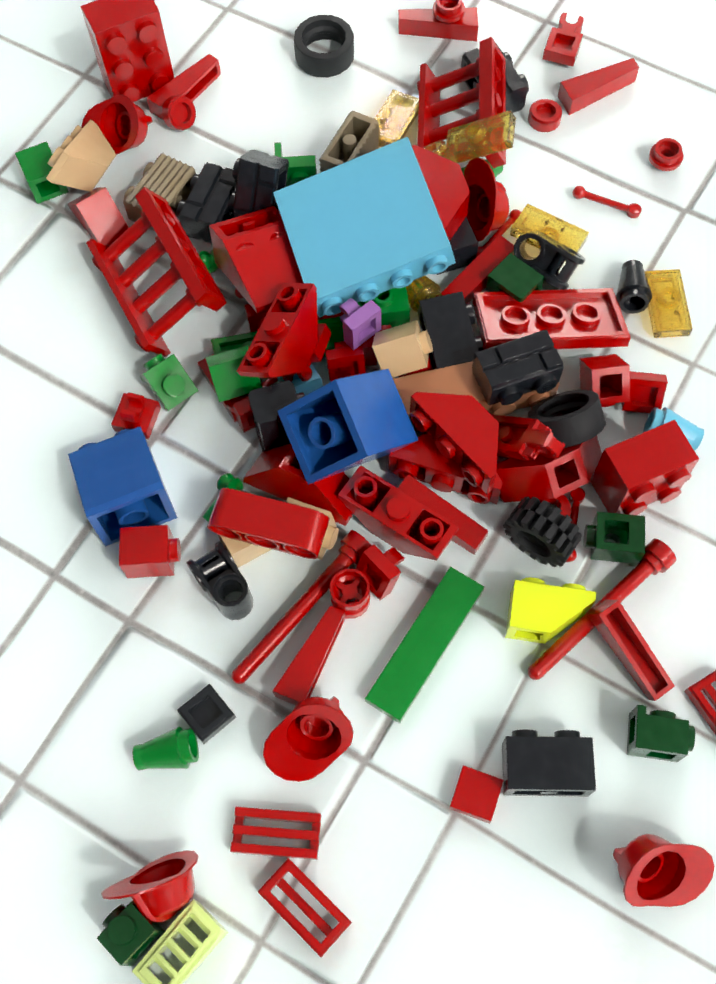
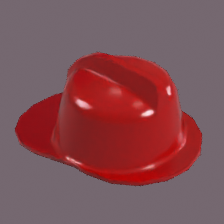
[81,94,153,155]
[464,157,509,242]
[263,696,354,782]
[613,834,715,907]
[101,850,199,922]

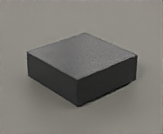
[177,684,236,744]

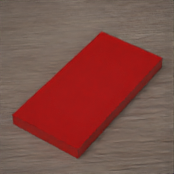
[472,288,631,350]

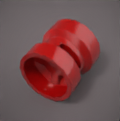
[330,569,370,619]

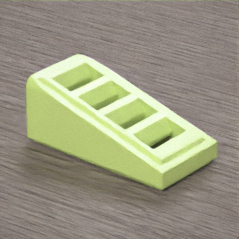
[132,899,228,984]

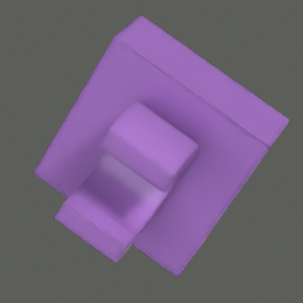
[339,298,381,351]

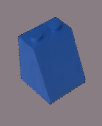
[277,369,418,485]
[68,426,178,547]

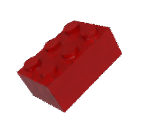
[80,0,174,102]

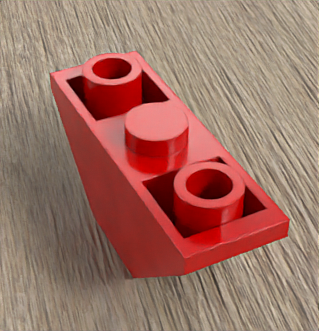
[412,145,470,242]
[237,283,318,378]
[409,392,499,494]
[389,433,503,504]
[497,435,602,503]
[243,443,353,526]
[338,465,459,561]

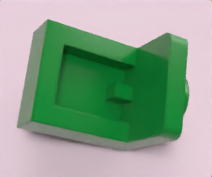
[274,142,317,187]
[139,353,199,412]

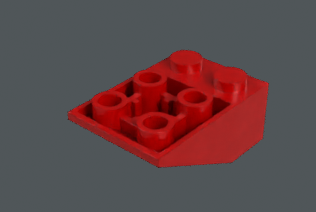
[209,206,304,313]

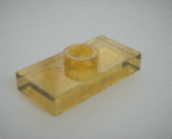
[374,89,419,147]
[445,110,516,163]
[510,204,589,262]
[645,269,693,338]

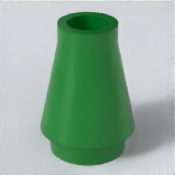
[132,726,199,771]

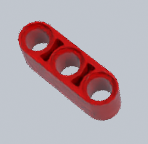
[207,488,330,559]

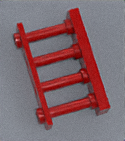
[417,37,506,168]
[86,187,227,357]

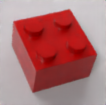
[590,420,699,515]

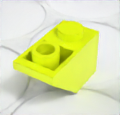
[505,577,597,644]

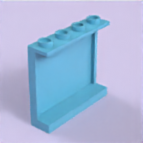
[273,137,456,317]

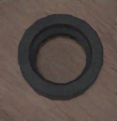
[294,15,354,78]
[528,389,606,448]

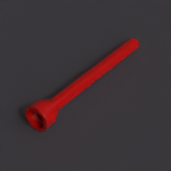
[231,530,372,684]
[528,539,677,680]

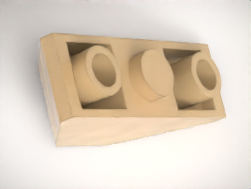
[46,119,116,192]

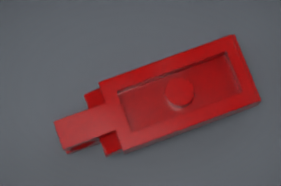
[492,414,566,461]

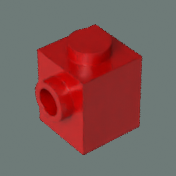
[579,354,630,407]
[119,525,181,579]

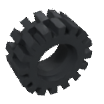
[503,496,582,567]

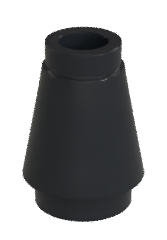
[616,260,652,314]

